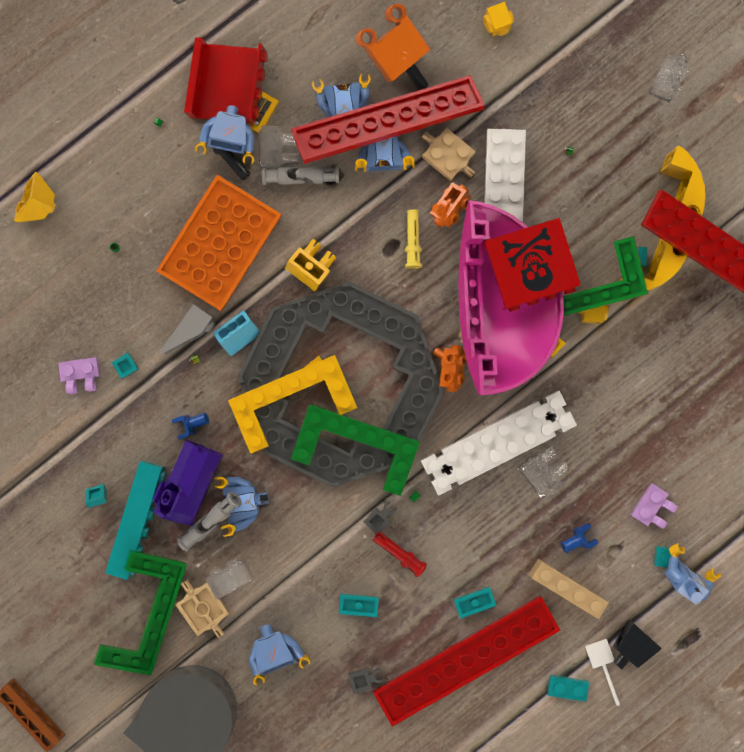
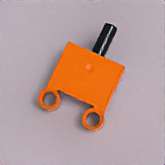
[355,4,430,90]

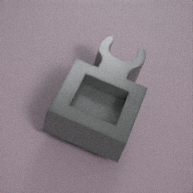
[363,501,397,534]
[348,668,384,694]

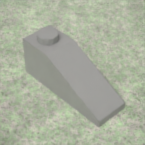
[160,304,215,355]

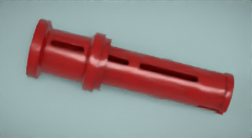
[373,531,427,577]

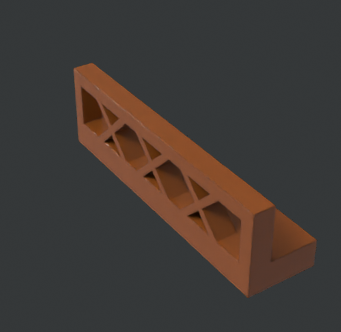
[0,678,66,752]

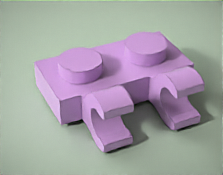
[58,357,101,394]
[630,483,678,529]

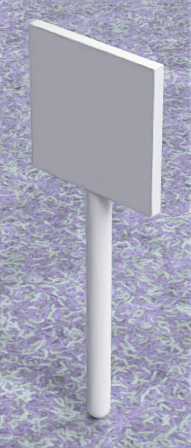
[585,639,620,706]

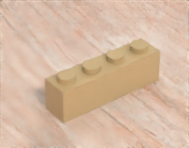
[528,559,609,619]

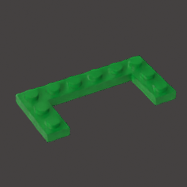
[563,236,649,316]
[291,404,420,496]
[93,550,187,675]

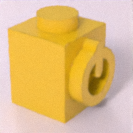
[483,2,514,36]
[578,305,609,324]

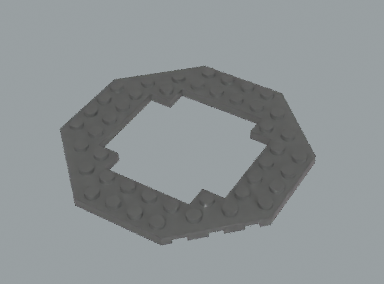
[238,282,444,487]

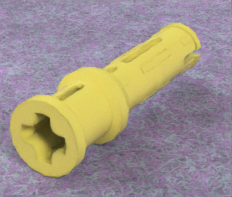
[405,210,422,269]

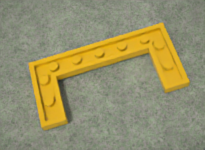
[228,355,357,454]

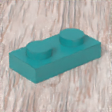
[453,586,497,619]
[339,593,379,617]
[547,675,589,702]

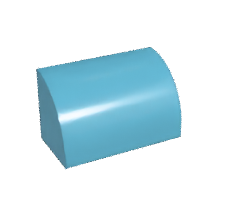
[213,310,260,356]

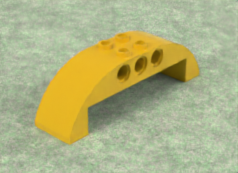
[621,146,706,291]

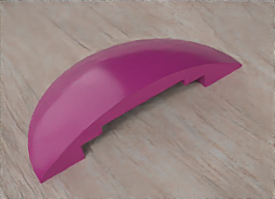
[458,200,564,395]

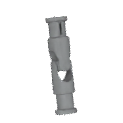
[262,166,339,185]
[178,492,242,552]

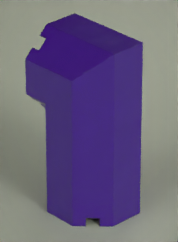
[153,440,223,526]

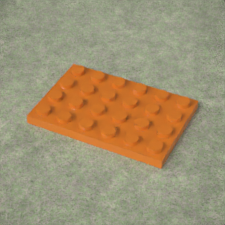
[156,175,282,312]

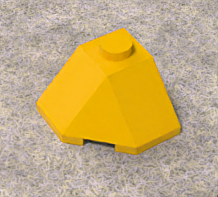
[14,172,56,223]

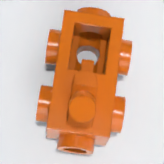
[430,183,471,228]
[433,345,467,392]

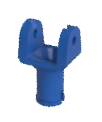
[172,412,209,440]
[560,523,599,553]

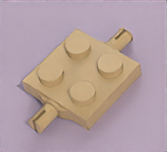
[421,128,476,182]
[175,579,230,638]

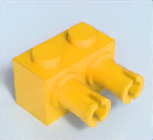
[285,239,336,291]

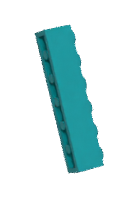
[105,460,167,580]

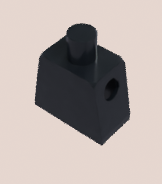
[613,620,662,670]

